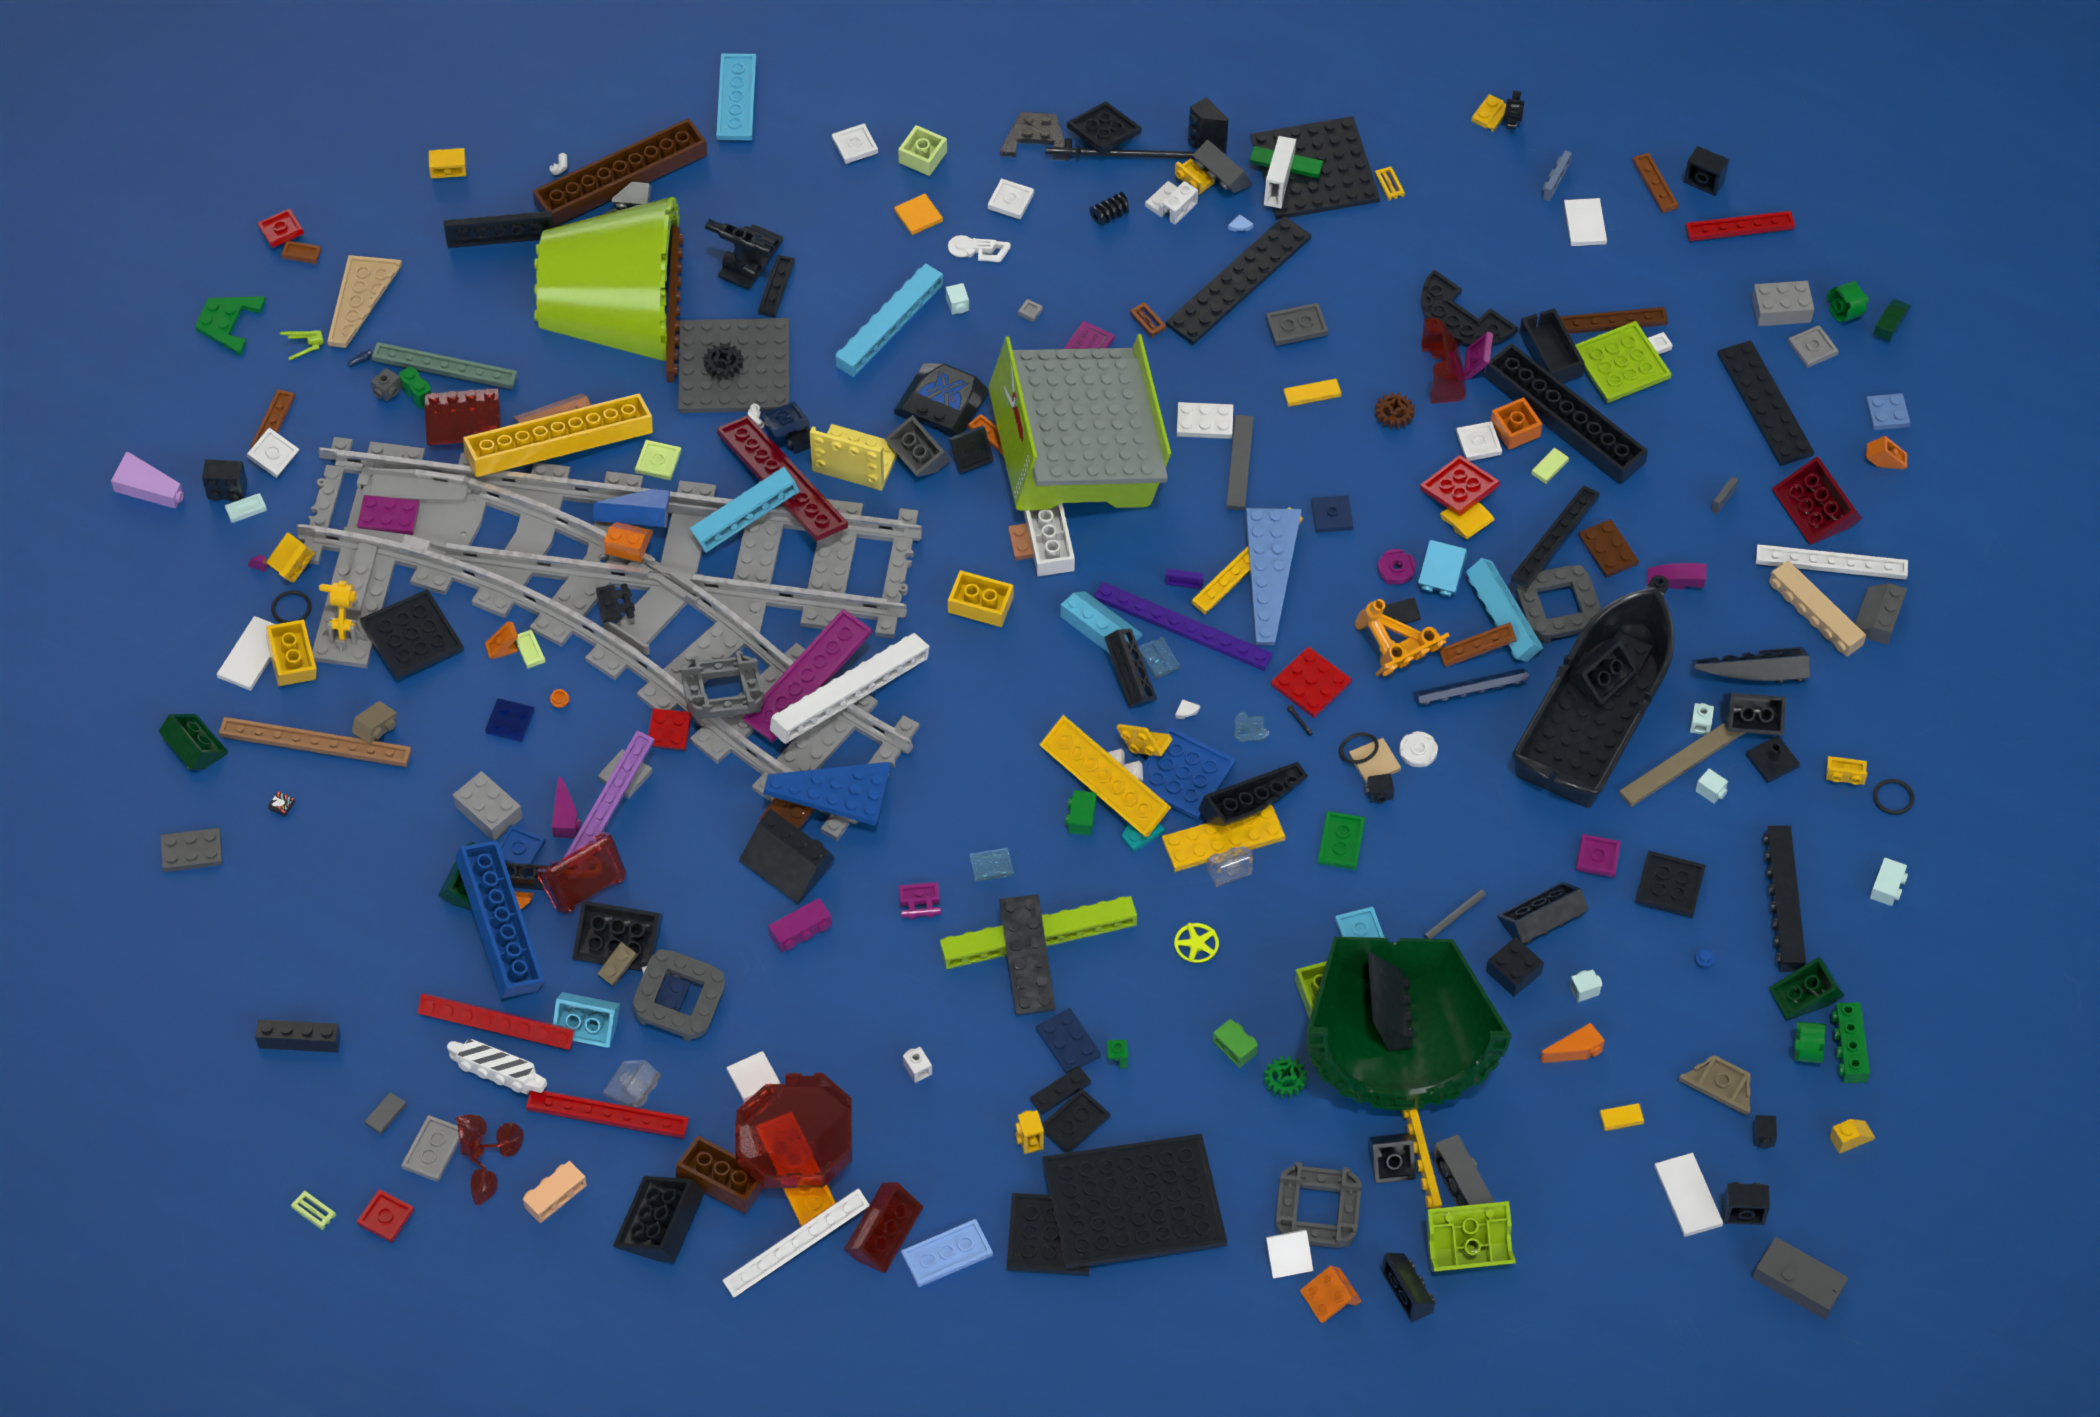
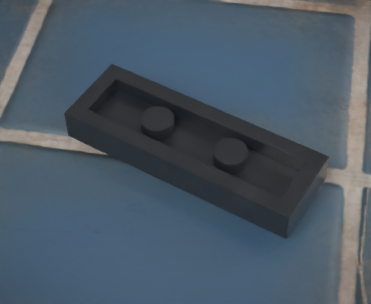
[1030,1066,1091,1115]

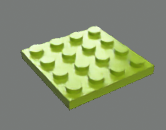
[1575,321,1672,403]

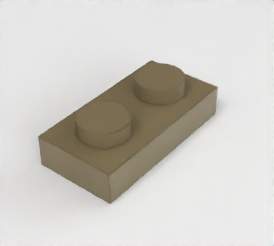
[598,942,638,987]

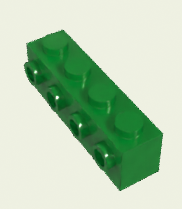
[1831,1002,1870,1083]

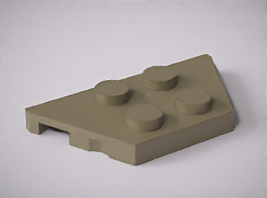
[1679,1055,1751,1116]

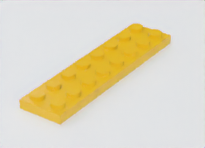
[1039,715,1171,837]

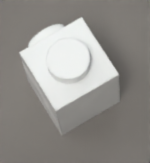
[903,1047,932,1083]

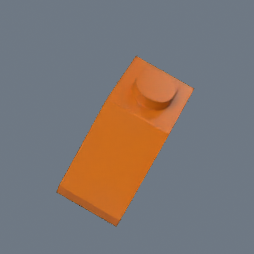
[1866,436,1907,469]

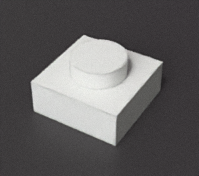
[1648,332,1673,354]

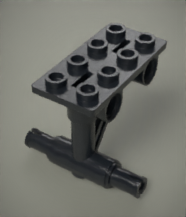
[705,218,784,290]

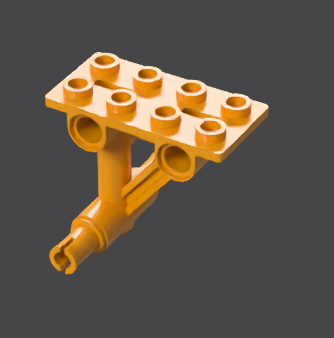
[1354,599,1450,677]

